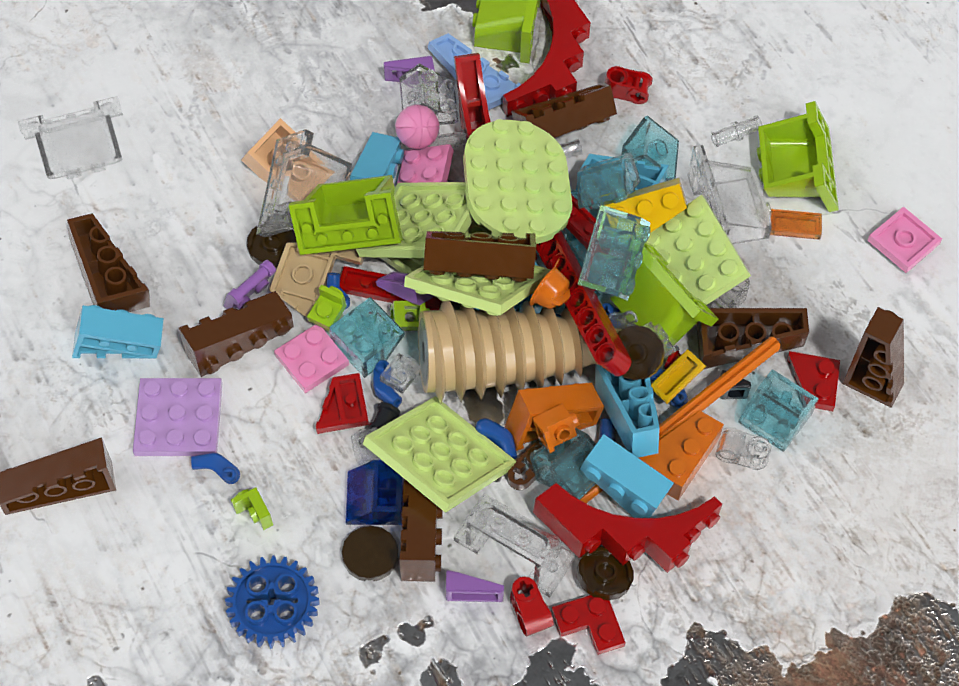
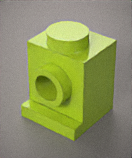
[390,301,430,332]

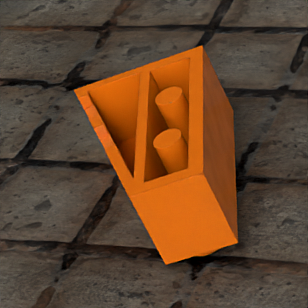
[504,382,604,451]
[639,411,724,501]

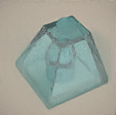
[621,116,679,181]

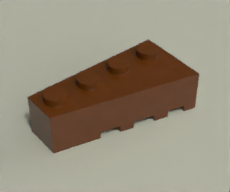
[511,83,617,138]
[67,213,150,312]
[423,231,536,282]
[179,291,294,377]
[843,307,904,408]
[696,308,809,369]
[0,437,116,515]
[400,479,443,582]

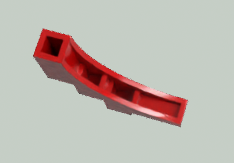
[502,0,591,117]
[454,53,491,143]
[533,483,722,573]

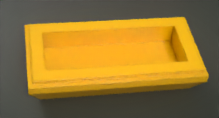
[651,349,706,404]

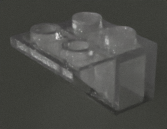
[399,63,459,125]

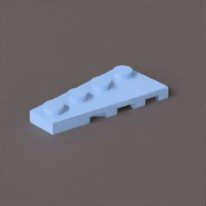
[428,33,521,110]

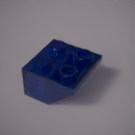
[346,460,403,525]

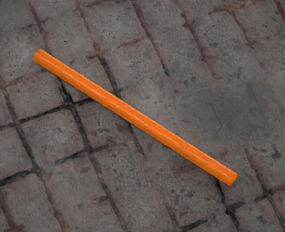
[572,336,781,504]

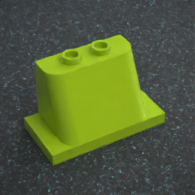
[472,0,541,64]
[757,101,839,212]
[288,175,403,255]
[610,235,719,354]

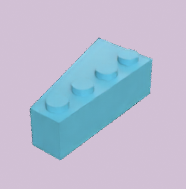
[595,365,660,458]

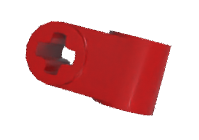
[605,66,653,104]
[510,576,554,637]

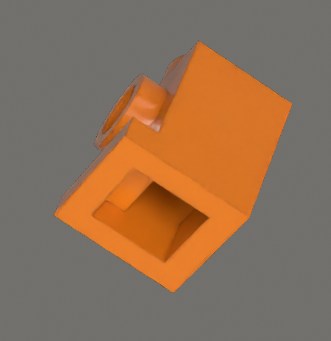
[533,404,580,453]

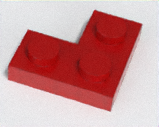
[551,595,626,655]

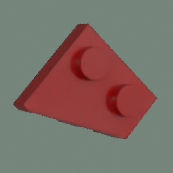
[787,351,840,412]
[316,373,369,434]

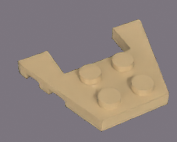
[269,242,365,337]

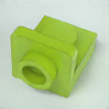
[307,285,347,332]
[231,487,274,530]

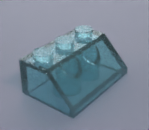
[578,205,650,301]

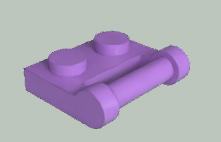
[223,260,276,310]

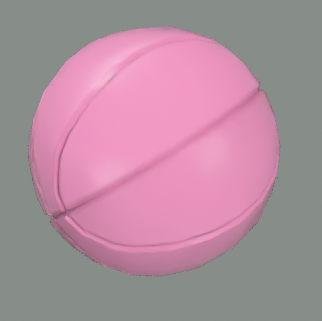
[395,104,440,149]

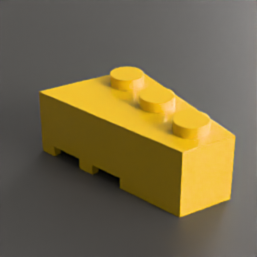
[603,178,687,249]

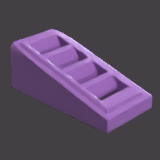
[384,56,435,85]
[376,271,434,305]
[446,570,504,602]

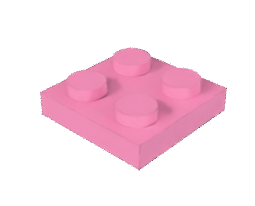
[397,144,454,183]
[867,207,942,273]
[274,324,349,393]

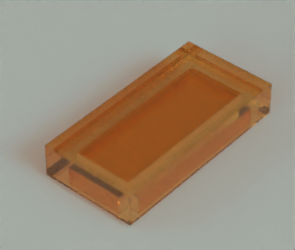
[769,209,822,240]

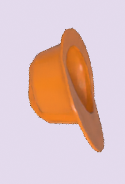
[529,259,570,309]

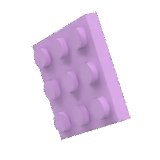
[133,378,222,456]

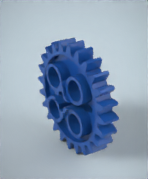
[225,555,320,649]

